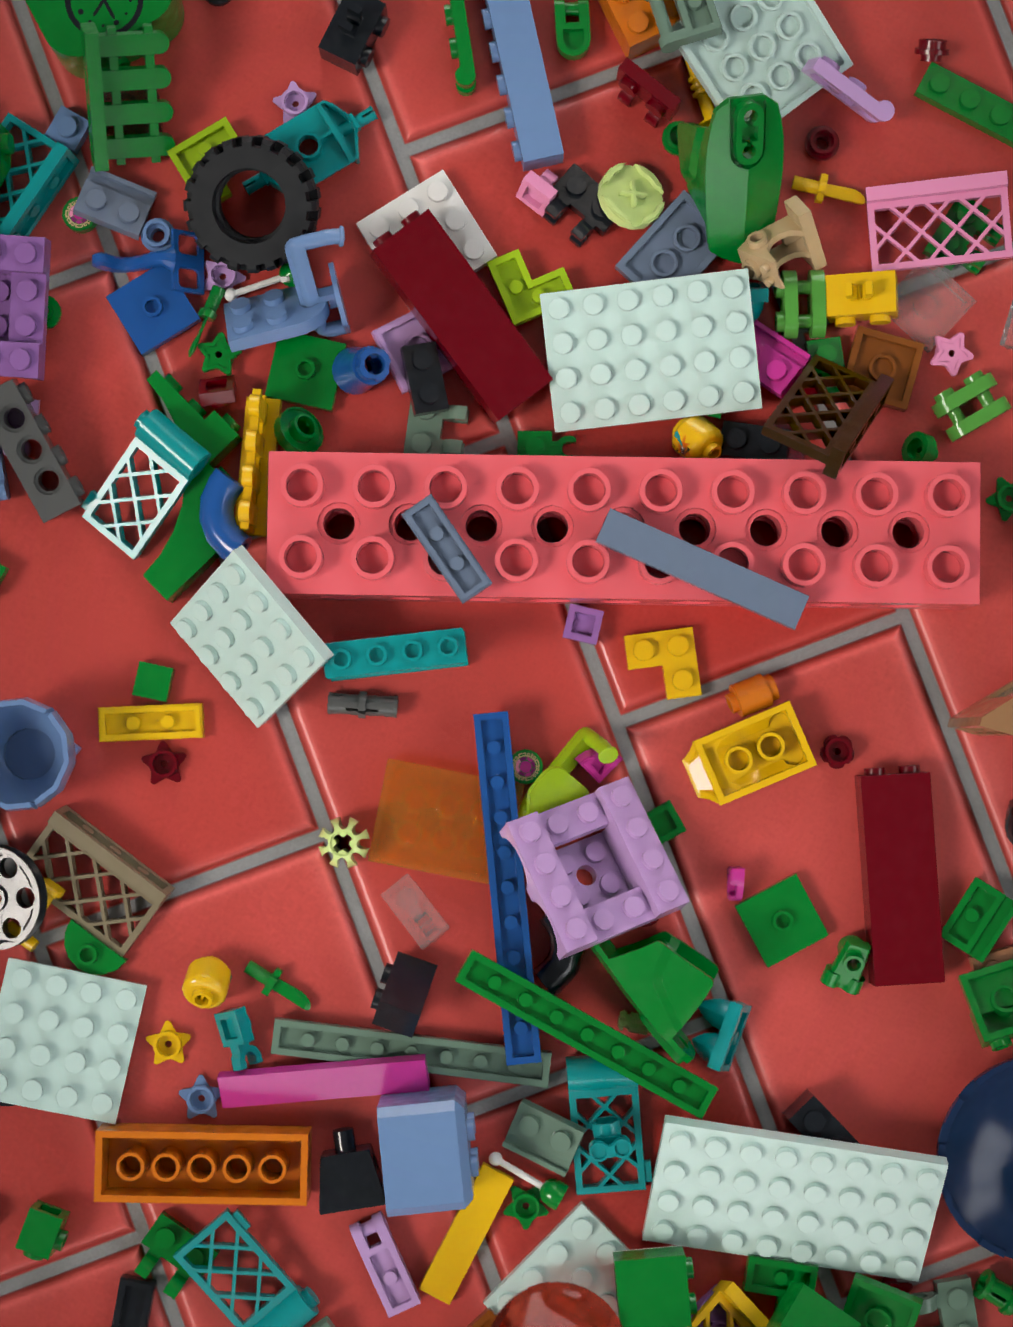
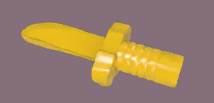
[791,173,865,205]

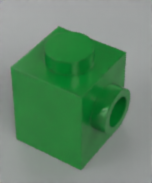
[15,1200,70,1261]

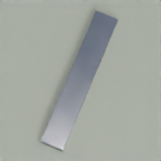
[595,508,809,630]

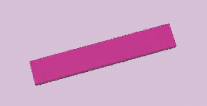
[217,1054,430,1108]

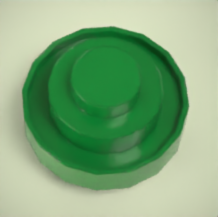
[274,406,324,452]

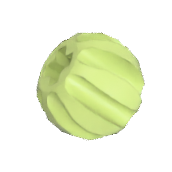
[318,817,370,868]

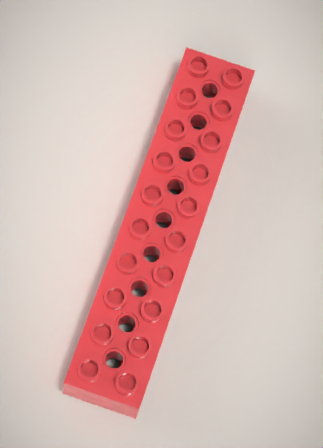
[266,451,981,610]

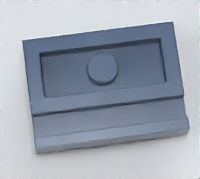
[73,166,157,241]

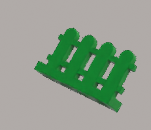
[80,22,175,172]

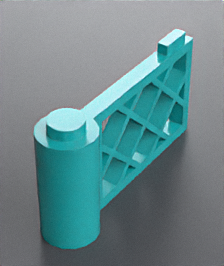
[81,409,211,560]
[566,1055,652,1195]
[173,1207,320,1327]

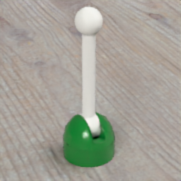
[224,263,295,302]
[489,1152,569,1210]

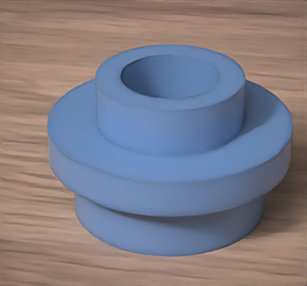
[141,218,174,252]

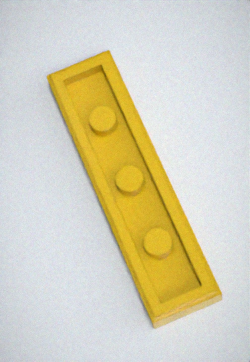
[419,1162,514,1305]

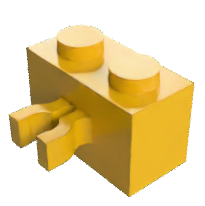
[825,270,899,328]

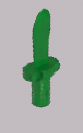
[188,285,226,357]
[244,960,311,1010]

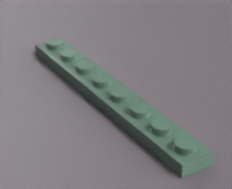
[271,1017,552,1088]

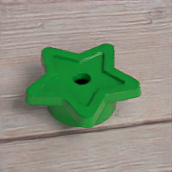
[198,332,242,376]
[985,477,1013,521]
[503,1186,549,1230]

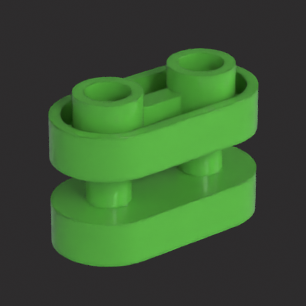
[774,269,827,339]
[931,370,1012,443]

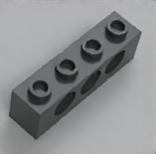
[0,379,85,523]

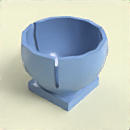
[0,697,82,812]

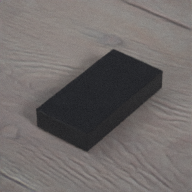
[111,1274,157,1327]

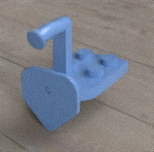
[223,225,351,352]

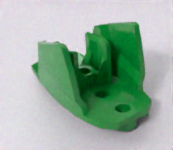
[677,93,784,264]
[591,931,719,1065]

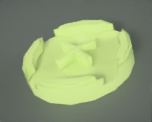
[597,163,665,230]

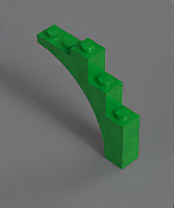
[143,370,242,603]

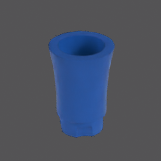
[332,346,391,395]

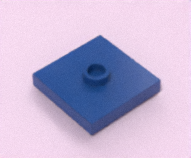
[106,266,202,357]

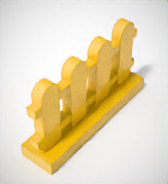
[235,388,282,537]

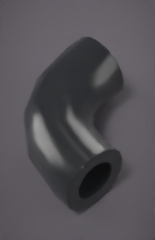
[533,914,585,996]

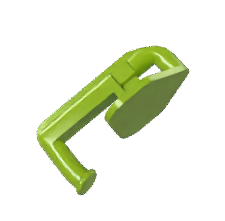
[518,727,618,818]

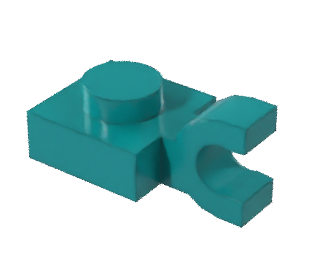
[214,1006,263,1071]

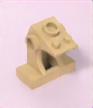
[737,195,827,289]

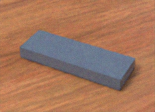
[401,494,493,604]

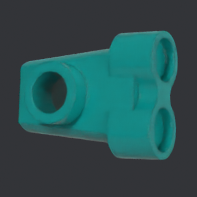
[589,1116,632,1162]

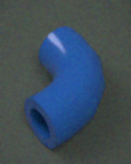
[199,468,252,560]

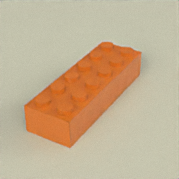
[94,1123,312,1206]

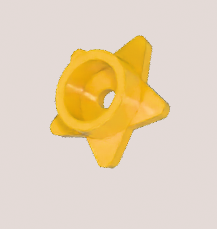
[146,1020,191,1065]

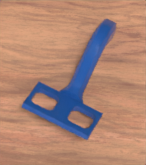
[92,229,205,295]

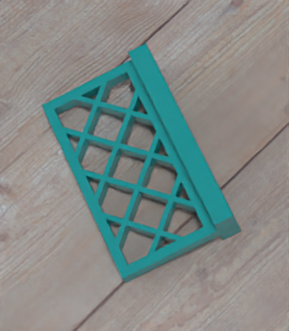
[0,113,80,236]

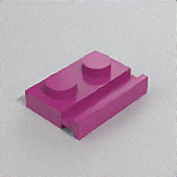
[754,320,812,399]

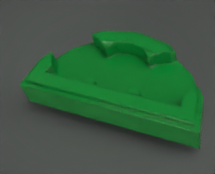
[64,919,128,975]

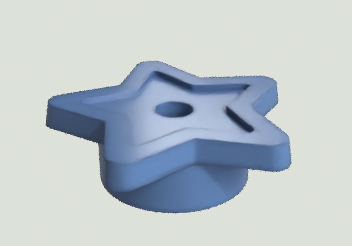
[179,1075,220,1119]

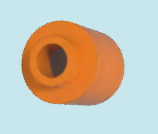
[725,673,780,717]

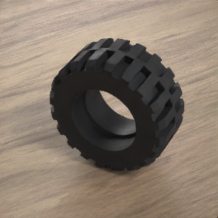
[183,135,321,273]

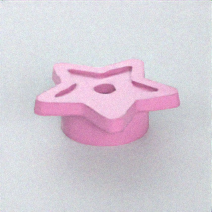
[930,332,974,377]

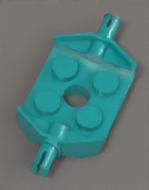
[242,100,378,196]

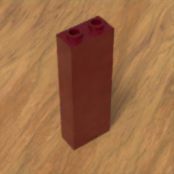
[370,209,553,423]
[855,765,945,987]

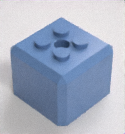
[377,1085,480,1217]

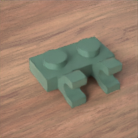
[403,401,469,454]
[912,1274,979,1327]

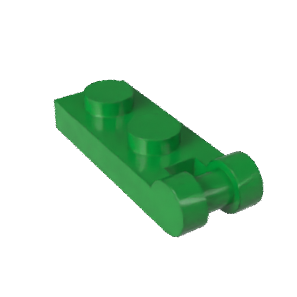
[444,0,476,96]

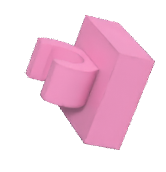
[516,169,558,217]

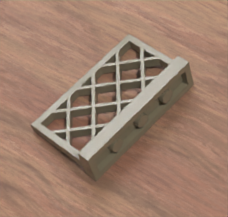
[12,805,175,957]

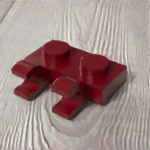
[616,57,681,128]

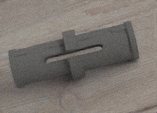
[327,691,398,719]

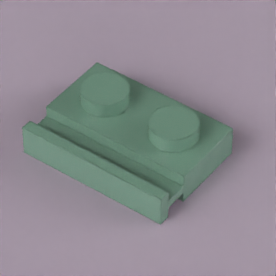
[502,1098,586,1177]

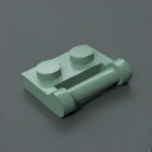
[645,0,722,53]

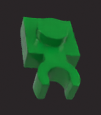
[517,431,576,456]

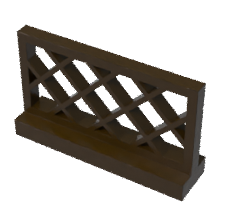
[761,354,894,479]

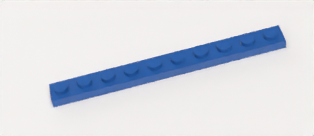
[473,711,542,1066]

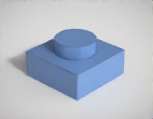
[45,105,89,155]

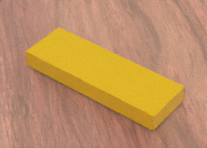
[98,703,205,742]

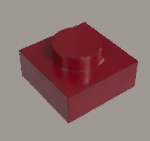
[198,375,236,408]

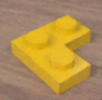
[623,627,702,700]

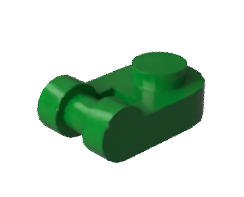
[554,0,591,61]

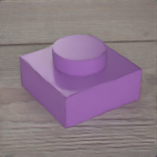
[562,603,604,645]

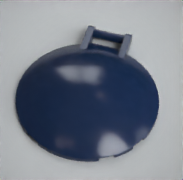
[936,1058,1013,1259]

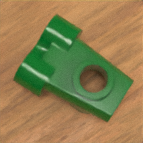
[820,935,871,995]

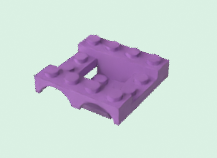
[0,234,51,381]

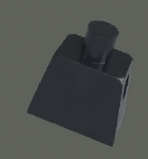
[319,1127,385,1215]

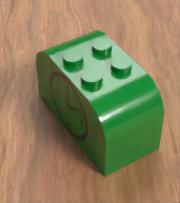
[25,0,184,79]

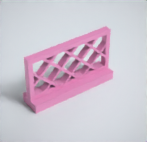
[865,170,1013,272]

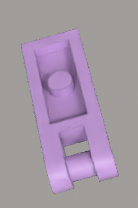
[801,56,895,123]
[349,1211,421,1318]

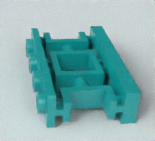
[324,628,469,682]

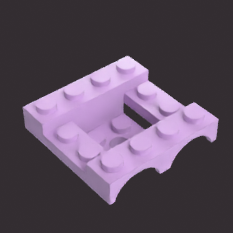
[499,776,690,960]

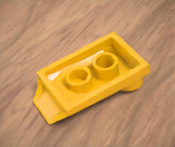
[682,700,817,806]

